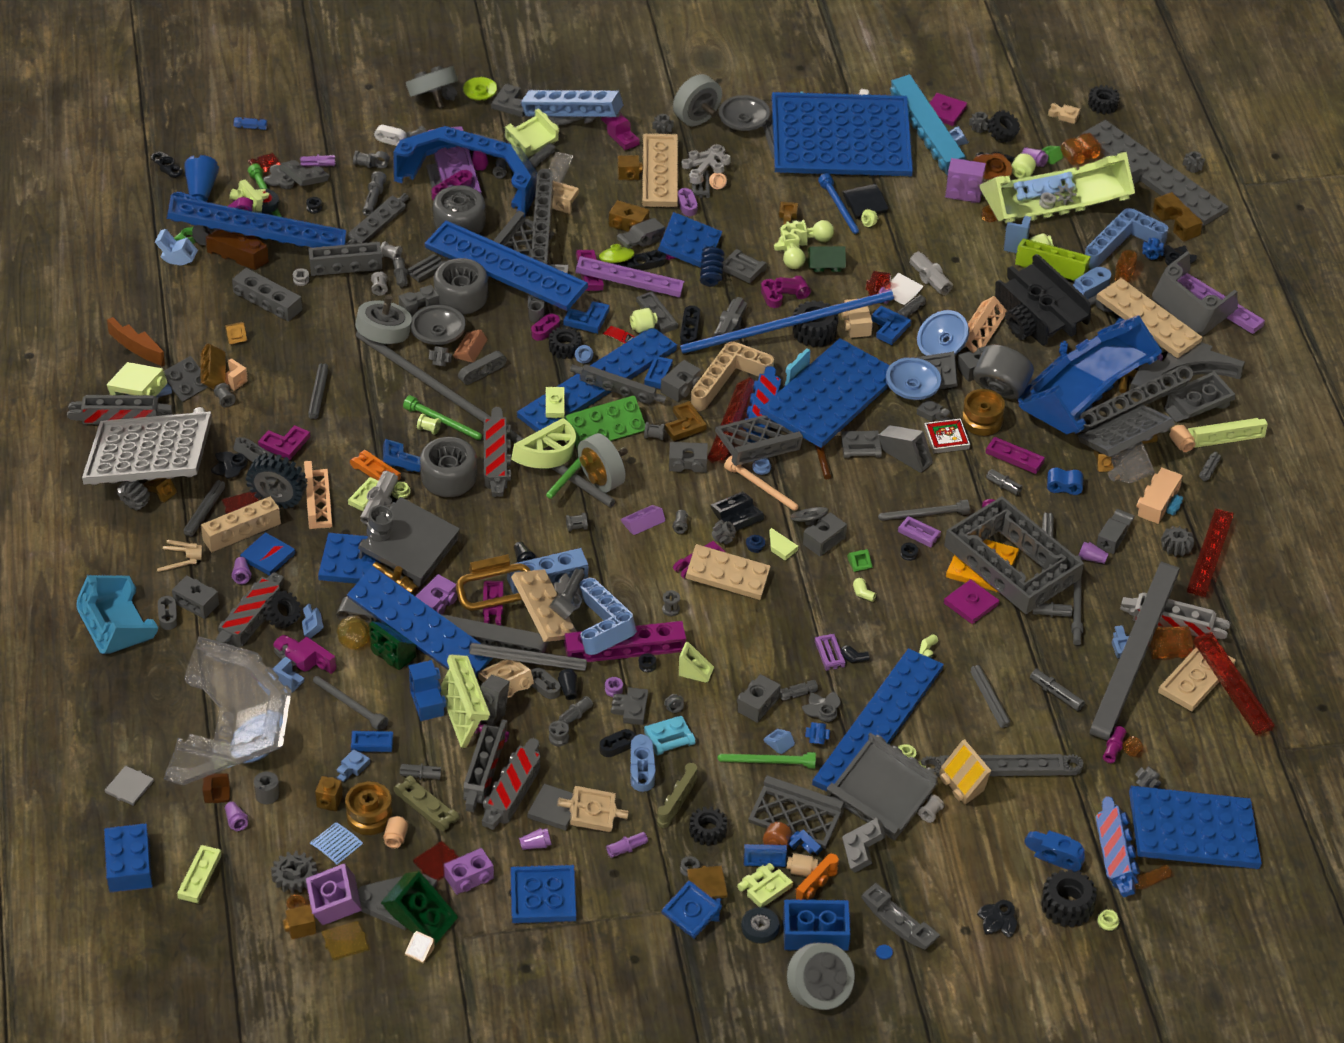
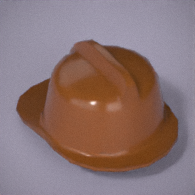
[972,153,1012,179]

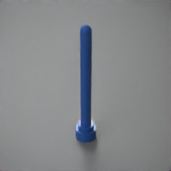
[818,173,859,234]

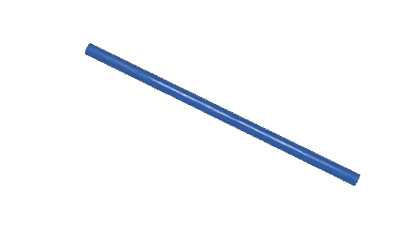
[680,290,894,354]

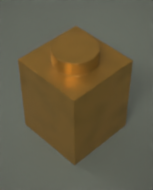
[283,905,316,940]

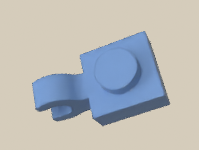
[302,604,324,639]
[1112,625,1129,658]
[337,750,370,782]

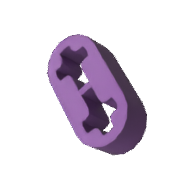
[678,188,697,216]

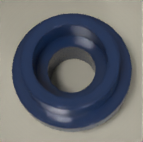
[746,535,765,553]

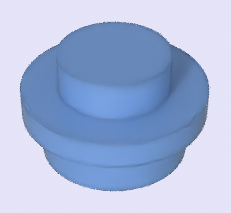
[575,345,593,364]
[752,458,771,475]

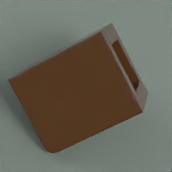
[203,773,230,803]

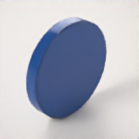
[876,945,893,960]

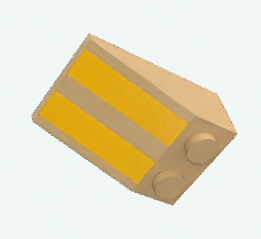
[939,739,991,805]

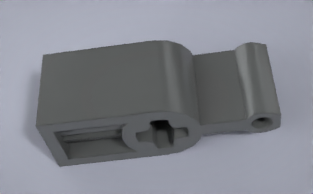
[617,218,665,249]
[1096,509,1135,554]

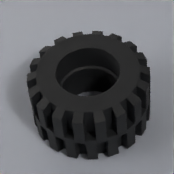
[792,300,839,347]
[1041,869,1097,927]

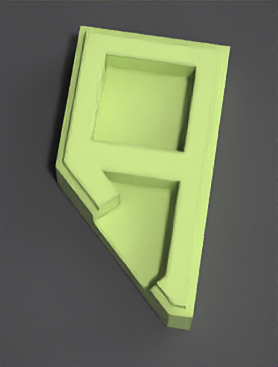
[769,528,798,560]

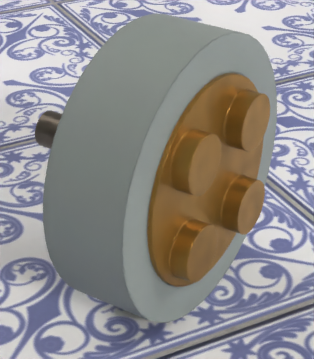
[578,433,628,492]

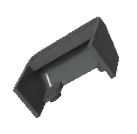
[1152,251,1238,336]

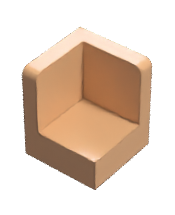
[225,359,248,391]

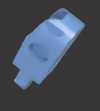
[1073,267,1111,299]
[630,734,655,792]

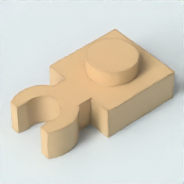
[1048,104,1080,124]

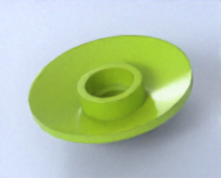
[463,77,497,100]
[599,244,634,263]

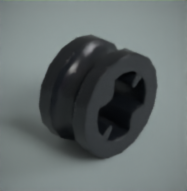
[306,197,322,214]
[900,542,918,561]
[638,653,657,673]

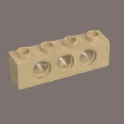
[201,496,281,552]

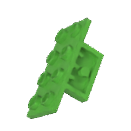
[566,396,645,450]

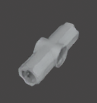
[910,251,953,296]
[360,471,398,524]

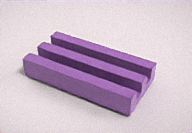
[898,516,941,547]
[815,634,845,671]

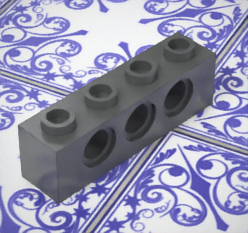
[232,268,302,322]

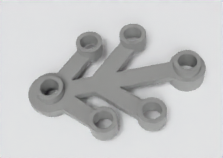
[682,144,731,184]

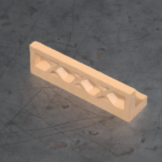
[963,296,1007,353]
[304,461,332,529]

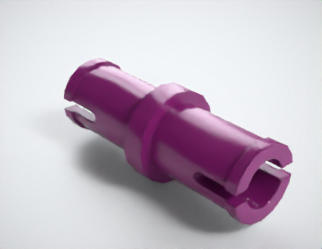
[1103,726,1127,763]

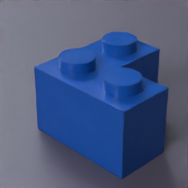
[409,660,447,721]

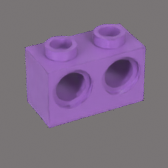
[444,848,494,895]

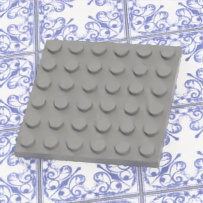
[82,411,212,485]

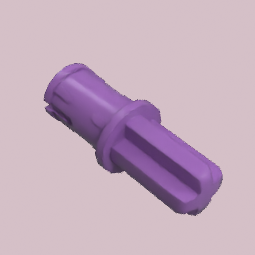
[300,154,335,167]
[606,832,648,858]

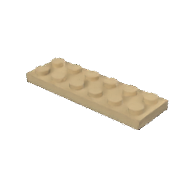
[643,134,678,207]
[1096,278,1203,359]

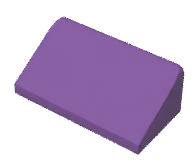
[621,505,665,535]

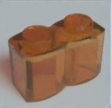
[1061,133,1101,165]

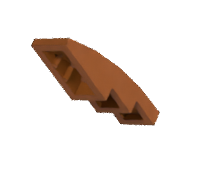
[107,317,165,366]

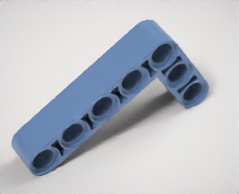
[1085,208,1168,269]
[579,578,637,655]

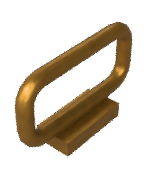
[456,554,531,611]

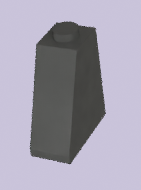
[878,425,933,473]

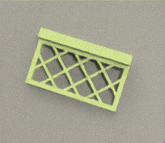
[441,655,490,748]

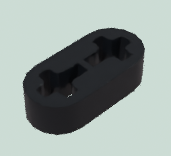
[600,729,636,757]

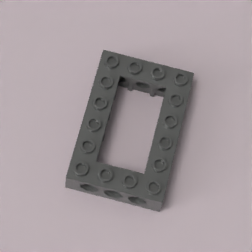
[944,496,1084,614]

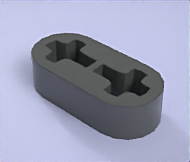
[158,596,177,630]
[531,668,560,699]

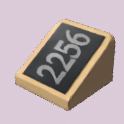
[405,931,435,964]

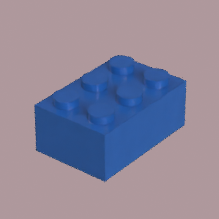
[104,823,152,892]
[783,900,850,951]

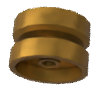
[962,389,1005,436]
[345,781,393,835]

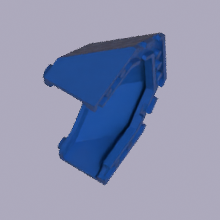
[394,126,537,218]
[1018,315,1162,434]

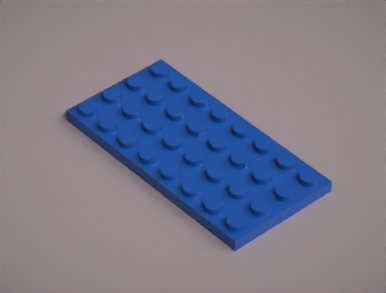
[760,338,890,448]

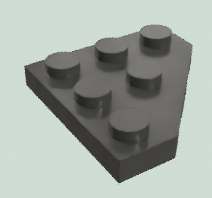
[358,874,437,930]

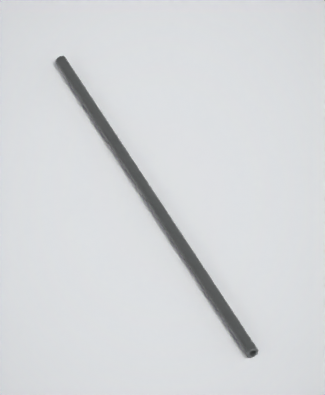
[356,331,615,508]

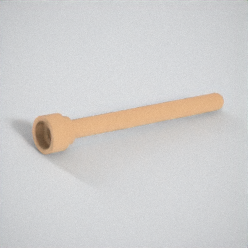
[724,456,799,511]

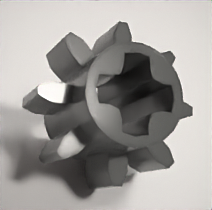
[969,112,990,133]
[652,114,674,134]
[1183,151,1205,173]
[1055,183,1077,205]
[428,346,452,367]
[712,520,736,545]
[1135,766,1161,788]

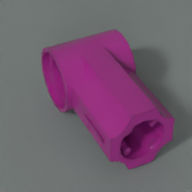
[774,276,811,299]

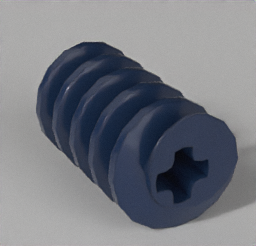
[700,247,725,287]

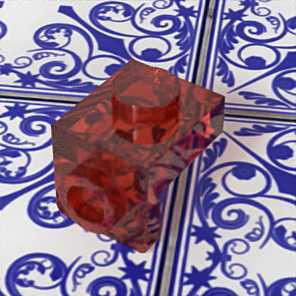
[866,271,891,296]

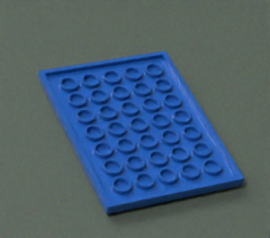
[772,92,912,176]

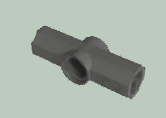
[714,297,747,344]

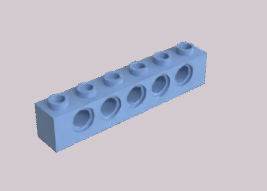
[521,90,623,117]

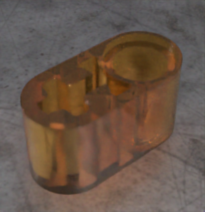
[1114,250,1137,283]

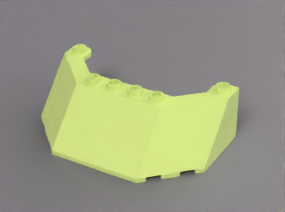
[979,152,1135,223]

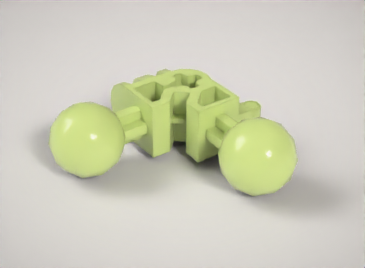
[774,220,834,269]

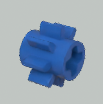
[1142,238,1164,259]
[805,723,830,744]

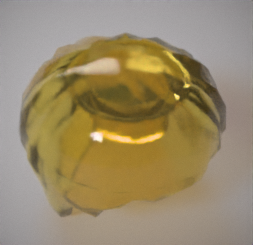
[337,615,370,650]

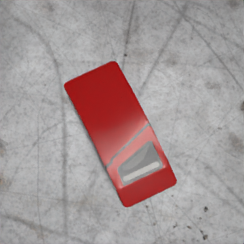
[603,326,635,344]

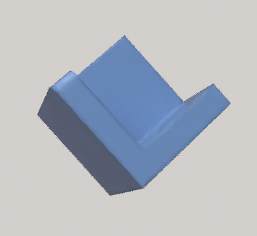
[272,657,304,693]

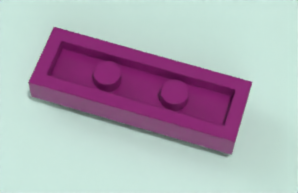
[576,250,604,291]
[986,437,1045,474]

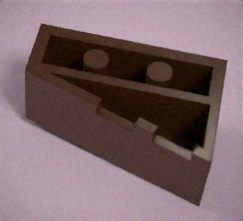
[205,229,269,270]

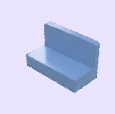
[1004,216,1031,253]

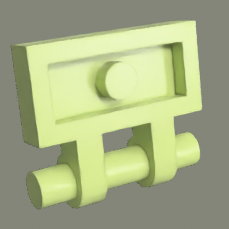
[737,863,793,908]

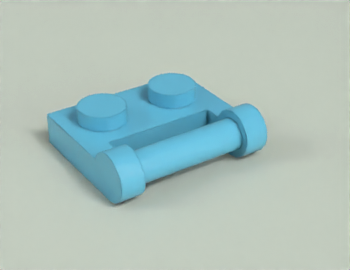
[644,716,695,755]

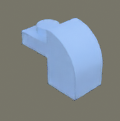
[155,229,198,265]

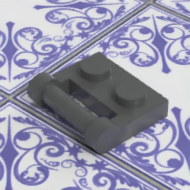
[722,249,768,283]
[841,431,881,458]

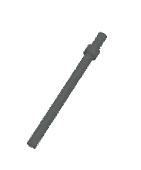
[1071,555,1083,645]

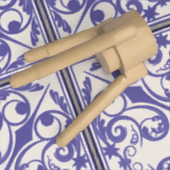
[157,540,202,572]

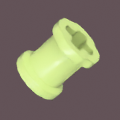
[417,414,441,435]

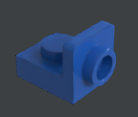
[789,829,823,856]

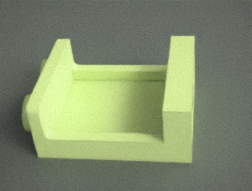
[505,109,559,157]
[107,362,168,397]

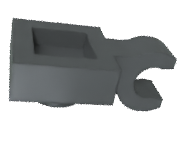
[917,399,950,422]

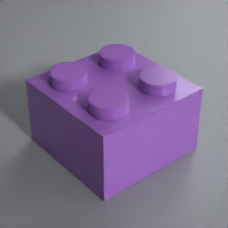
[945,158,986,203]
[306,863,362,925]

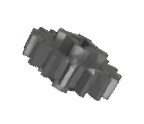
[271,851,317,894]

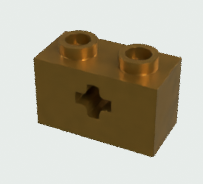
[609,200,650,232]

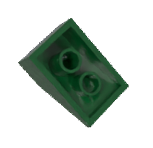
[381,871,458,946]

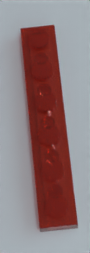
[707,377,755,463]
[1187,508,1234,597]
[1193,632,1275,736]

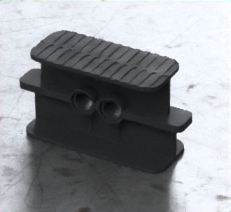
[995,254,1091,346]

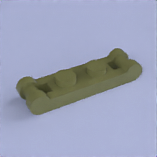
[657,763,697,828]
[393,775,460,831]

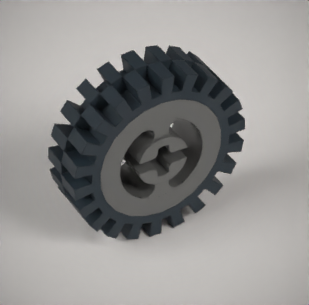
[246,453,308,509]

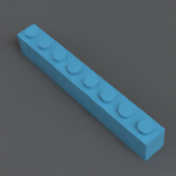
[890,74,965,175]

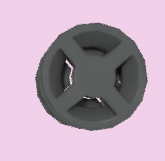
[549,721,569,746]

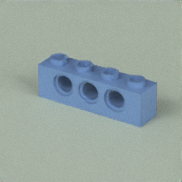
[507,548,588,594]

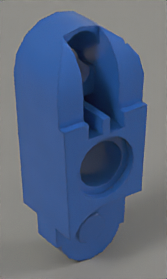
[1024,830,1085,872]

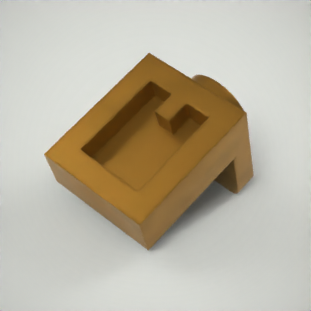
[1094,450,1117,472]
[143,478,177,502]

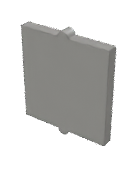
[105,766,154,805]

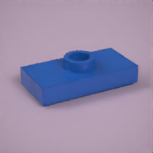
[351,731,393,752]
[744,844,787,867]

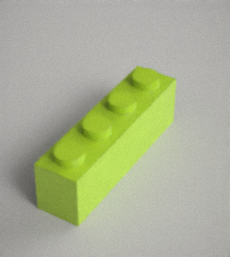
[1015,238,1091,282]

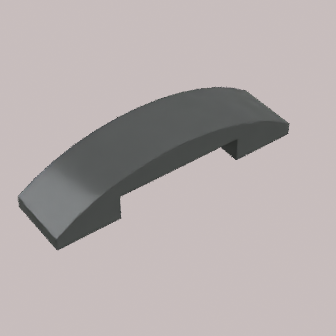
[862,883,940,950]

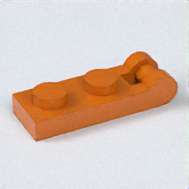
[350,450,401,481]
[795,854,839,900]

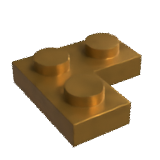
[665,401,707,441]

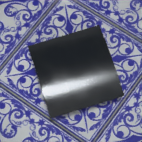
[843,184,889,219]
[711,491,764,531]

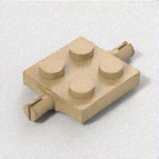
[558,786,628,832]

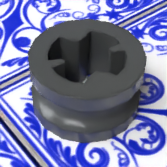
[680,856,700,877]

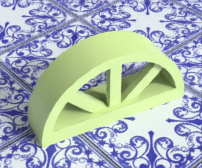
[511,418,576,468]

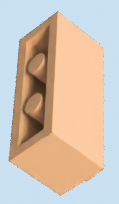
[1137,468,1183,524]

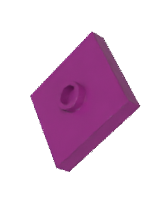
[930,93,967,126]
[944,579,999,624]

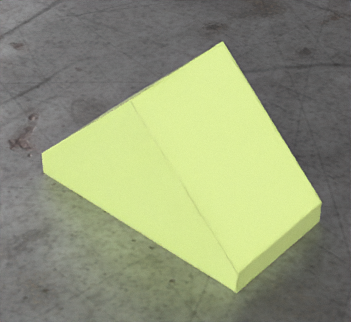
[679,642,714,683]

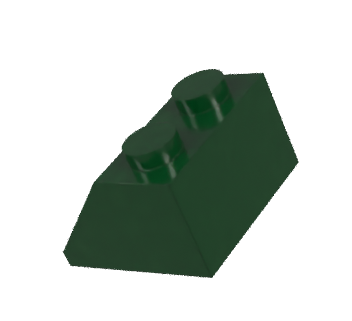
[807,246,846,272]

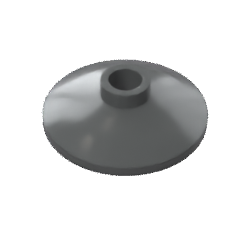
[790,507,828,525]

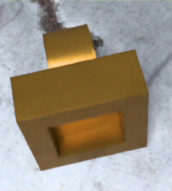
[225,322,247,344]

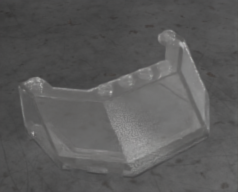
[164,636,292,785]

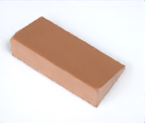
[453,330,487,362]

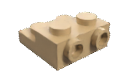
[478,659,534,698]

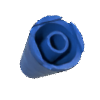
[184,155,219,202]

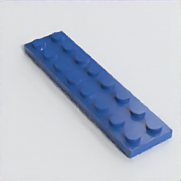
[347,566,493,678]

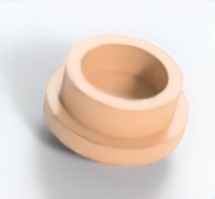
[709,173,727,189]

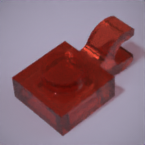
[248,153,280,173]

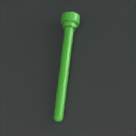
[248,164,282,217]
[403,395,482,440]
[546,457,581,499]
[717,752,816,769]

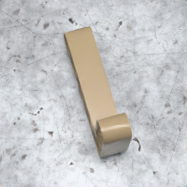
[691,342,774,411]

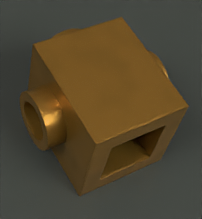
[618,155,642,180]
[315,776,343,811]

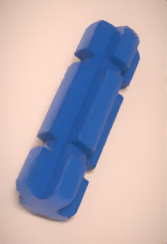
[234,117,267,130]

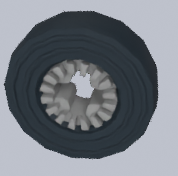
[741,907,780,944]

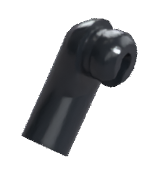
[841,645,869,663]

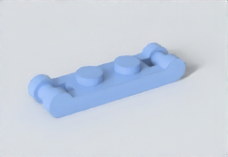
[1013,172,1076,201]

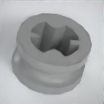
[1039,192,1056,209]
[293,268,309,286]

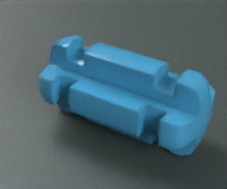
[1166,494,1183,516]

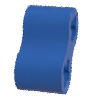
[1047,468,1084,495]

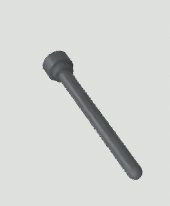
[878,499,970,521]
[313,676,389,731]

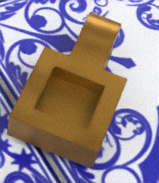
[779,202,798,225]

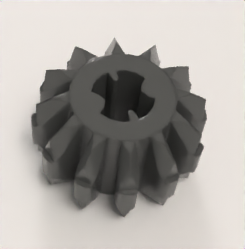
[117,480,150,510]
[1161,526,1194,557]

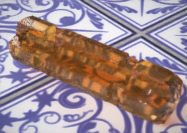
[1135,865,1171,890]

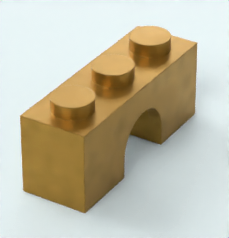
[1153,192,1203,242]

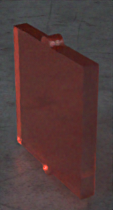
[222,492,260,514]
[413,841,459,881]

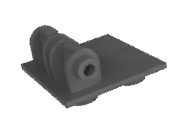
[164,356,208,402]

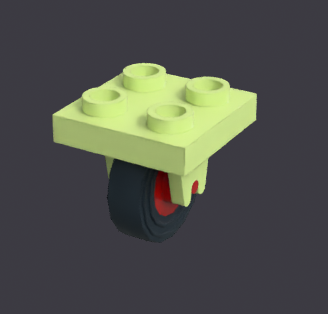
[237,180,279,213]

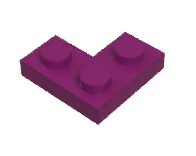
[258,425,310,460]

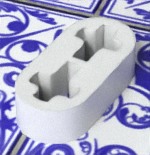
[374,125,407,146]

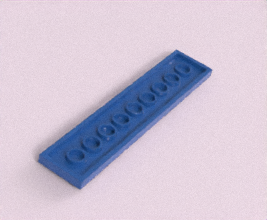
[167,195,346,248]
[425,221,588,311]
[517,328,677,432]
[812,648,943,792]

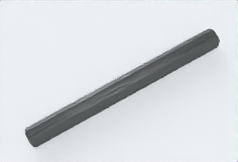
[469,643,587,671]

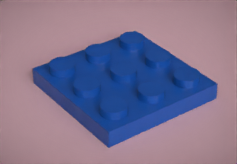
[658,212,722,268]
[318,533,382,584]
[511,865,576,923]

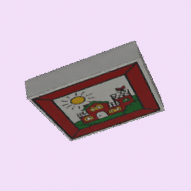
[924,419,970,454]

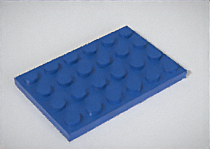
[1129,786,1261,869]

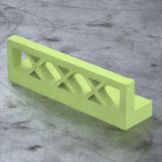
[1188,418,1267,448]

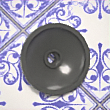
[719,95,770,131]
[411,305,465,345]

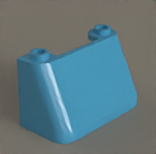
[76,575,158,654]

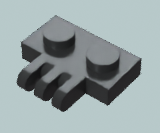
[610,687,648,725]

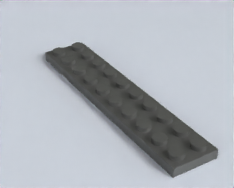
[1081,120,1229,226]

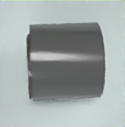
[254,771,280,804]

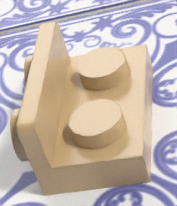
[552,181,579,213]

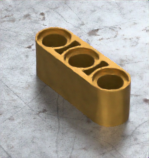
[201,343,226,390]

